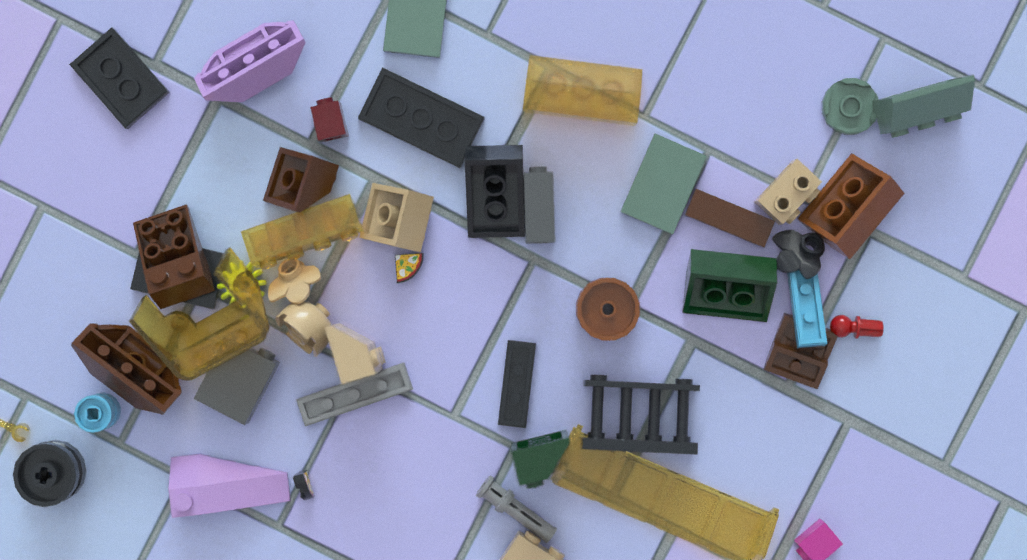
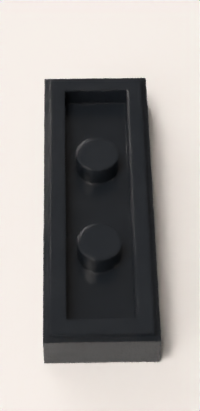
[498,340,536,428]

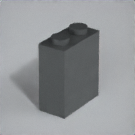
[524,167,555,244]
[194,335,280,425]

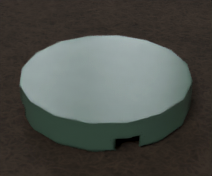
[821,78,879,135]

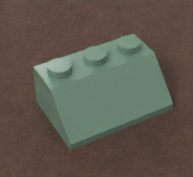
[872,75,975,138]

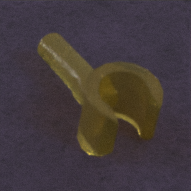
[0,419,30,442]

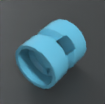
[74,393,121,433]

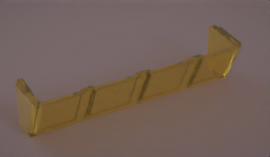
[550,424,779,560]

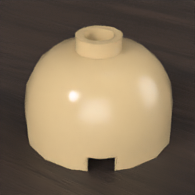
[275,301,331,357]

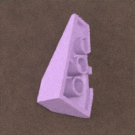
[168,454,291,518]

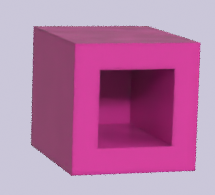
[794,518,843,560]

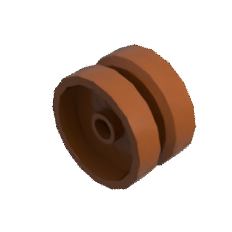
[576,278,640,341]

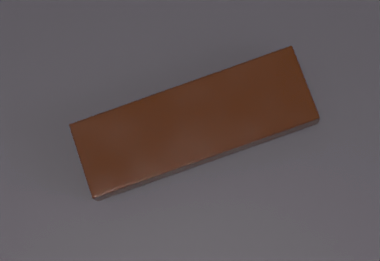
[685,189,775,248]

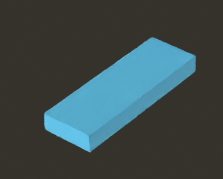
[787,270,827,348]

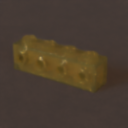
[241,194,364,270]

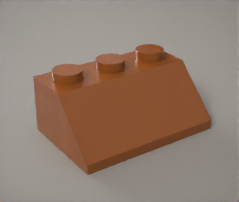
[798,153,905,259]

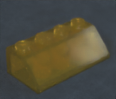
[523,55,642,126]

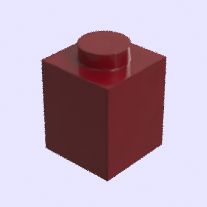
[310,97,349,143]

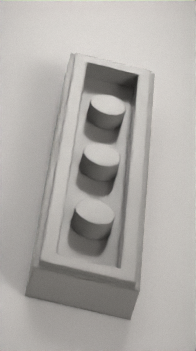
[296,363,413,426]

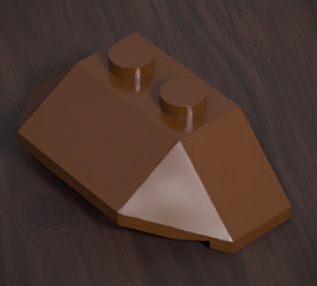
[71,323,182,415]

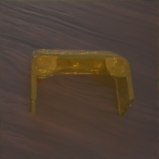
[129,247,269,381]

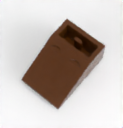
[133,204,215,309]

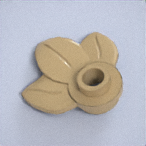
[268,258,321,305]

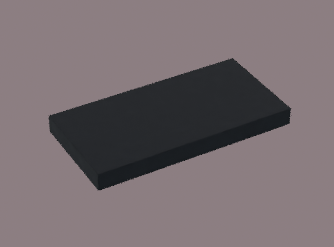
[358,67,485,168]

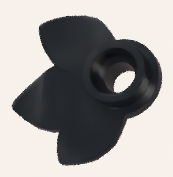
[772,230,825,279]

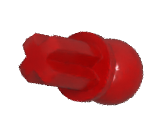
[830,315,884,339]

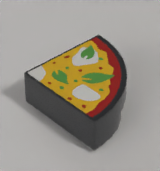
[395,253,424,283]
[293,470,314,500]

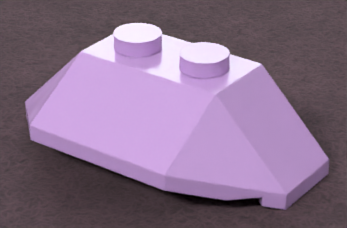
[194,20,306,102]

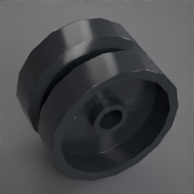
[13,440,86,507]

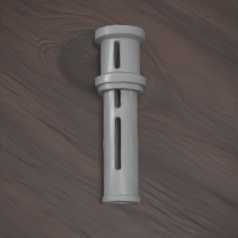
[476,475,557,543]

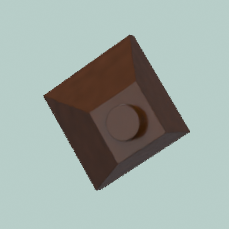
[263,147,339,213]

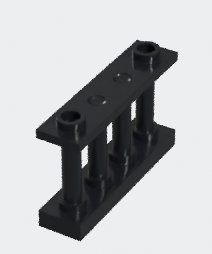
[580,375,700,455]

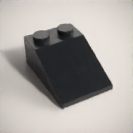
[465,145,525,238]

